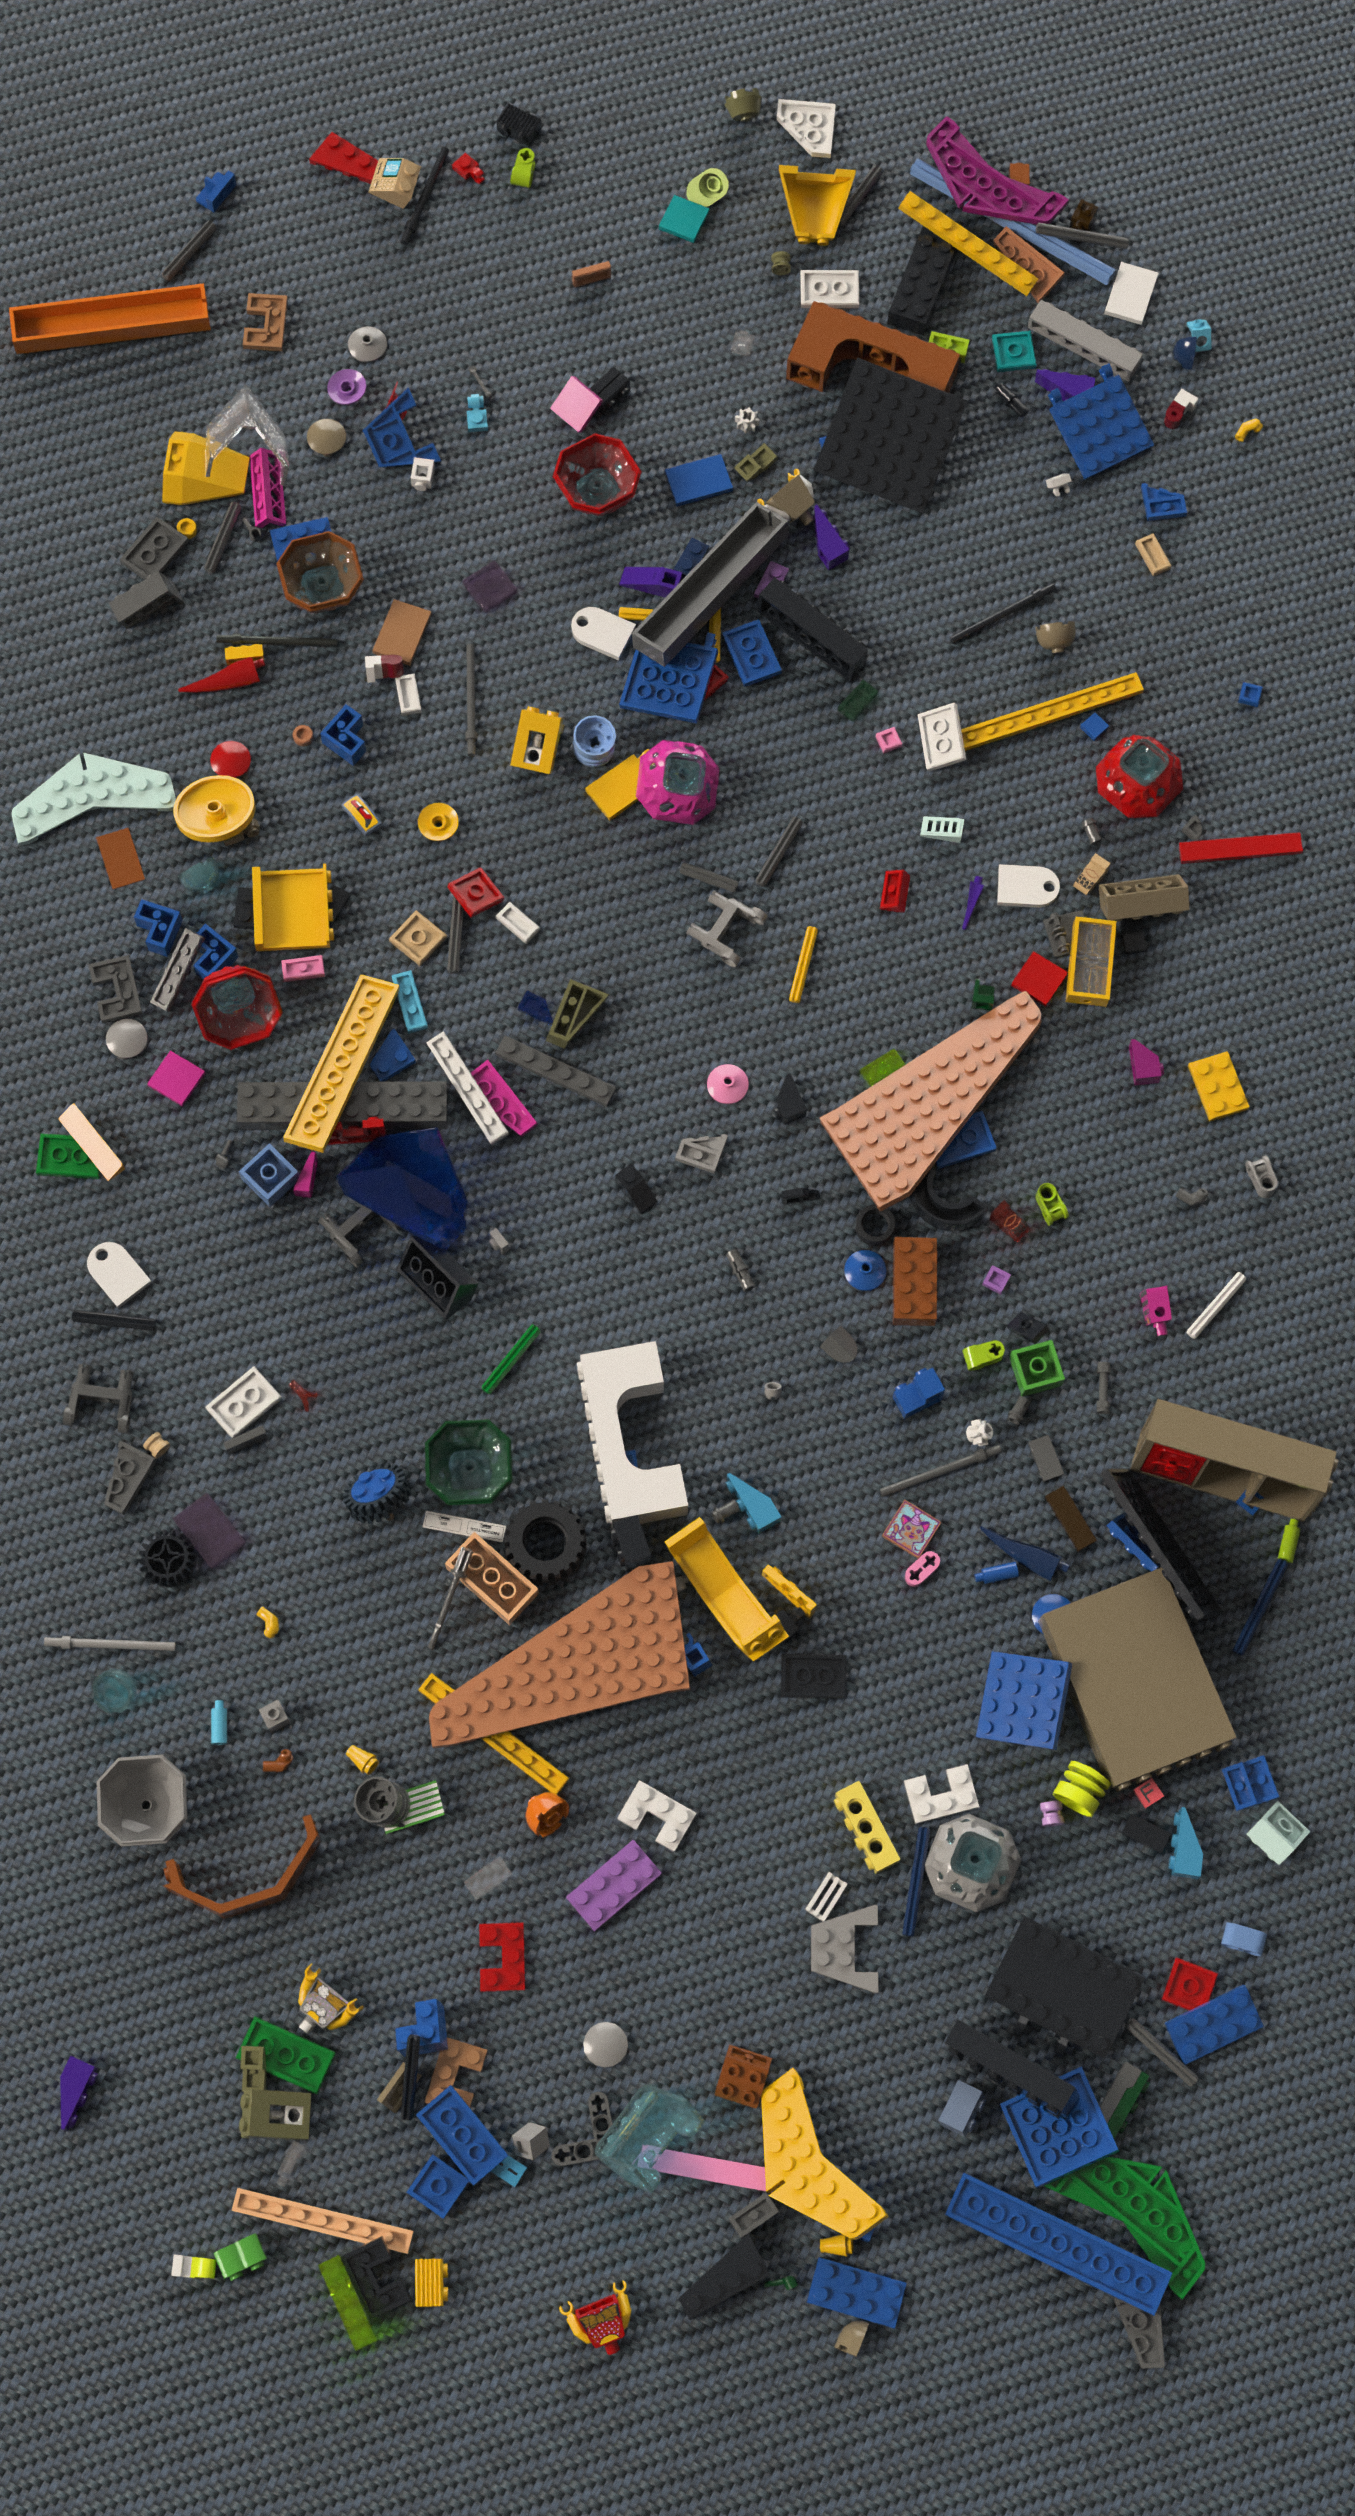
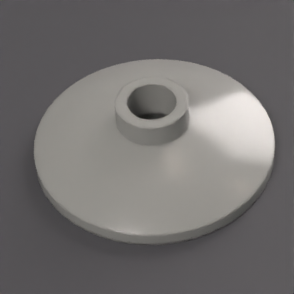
[348,326,387,362]

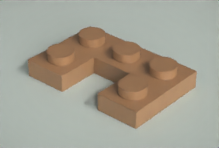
[243,293,288,351]
[424,2038,488,2107]

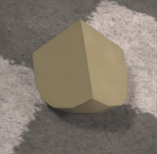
[834,2320,869,2357]

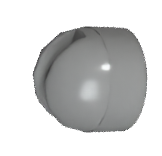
[764,1382,782,1400]

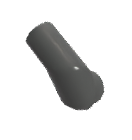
[1175,1188,1208,1206]

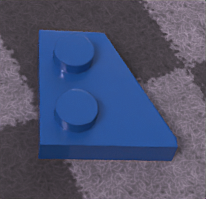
[1141,483,1187,521]
[370,1029,416,1082]

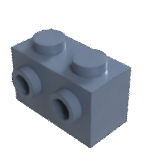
[938,2080,986,2137]

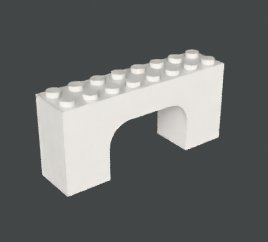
[577,1341,688,1529]

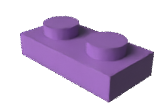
[754,561,789,599]

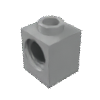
[259,1700,290,1733]

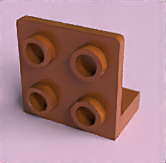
[715,2044,772,2109]

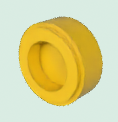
[177,518,197,539]

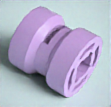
[1040,1801,1064,1827]

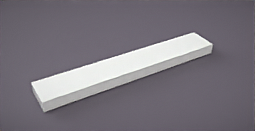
[426,1031,509,1145]

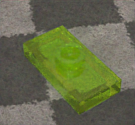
[860,1049,906,1087]

